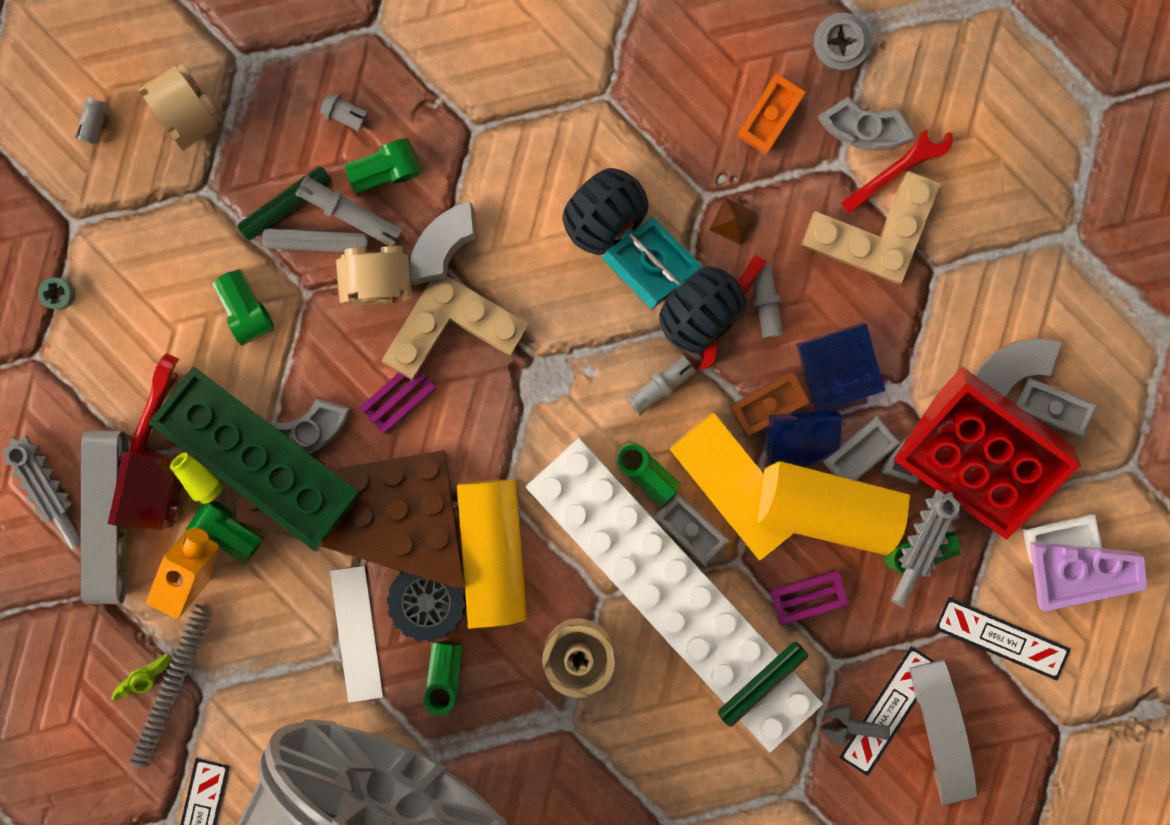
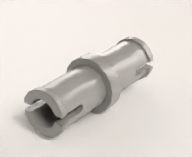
[753,264,784,339]
[626,355,696,416]

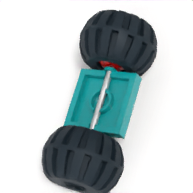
[562,168,747,354]

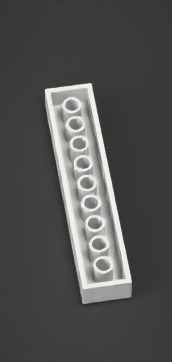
[526,437,823,752]

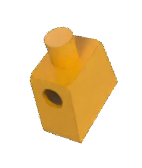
[146,528,220,620]

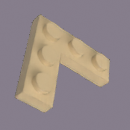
[800,171,940,284]
[381,276,529,380]

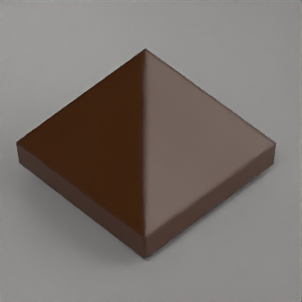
[709,198,756,245]

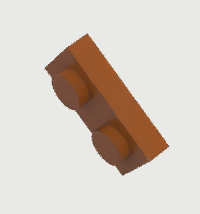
[729,371,810,437]

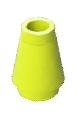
[170,453,223,504]

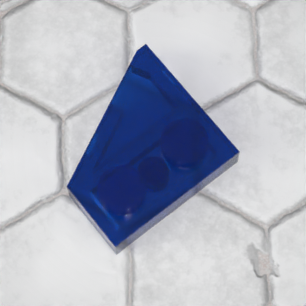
[766,411,842,468]

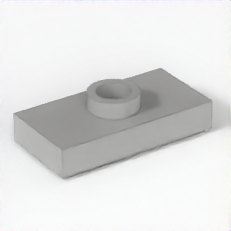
[1016,378,1098,438]
[653,492,729,567]

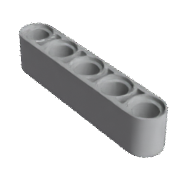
[81,430,128,604]

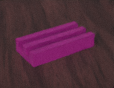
[359,369,437,434]
[769,569,849,625]

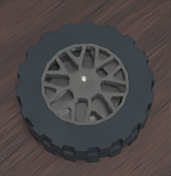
[387,572,467,642]

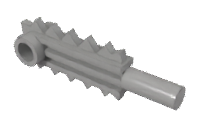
[2,435,81,550]
[891,490,961,607]

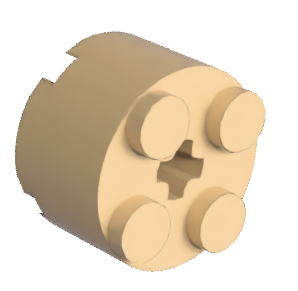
[138,64,222,151]
[336,246,412,306]
[542,618,615,698]

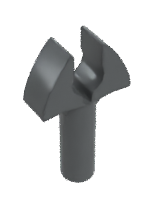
[821,705,890,746]

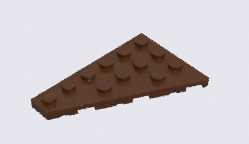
[235,450,465,589]

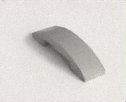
[909,659,977,805]

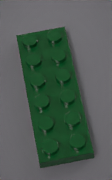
[149,366,361,552]

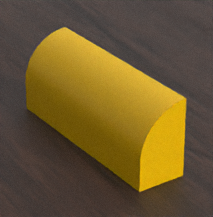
[669,412,794,561]
[757,461,910,555]
[457,479,527,629]

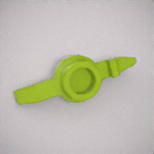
[111,653,171,701]

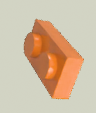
[736,73,806,155]

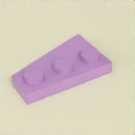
[1030,542,1148,612]

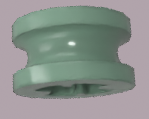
[38,277,75,310]

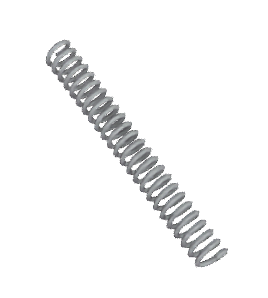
[128,604,212,768]

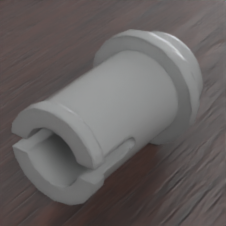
[320,93,369,132]
[74,97,110,145]

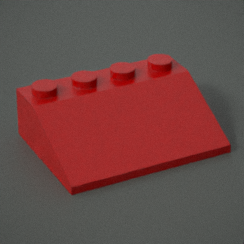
[894,366,1081,540]

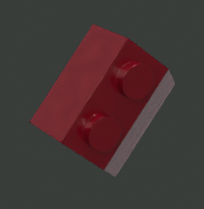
[107,449,184,530]

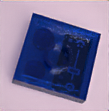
[796,322,885,413]

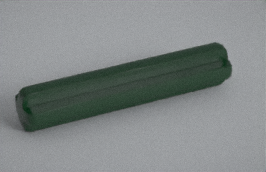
[237,166,332,240]
[718,641,808,727]

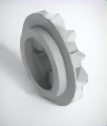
[813,13,871,72]

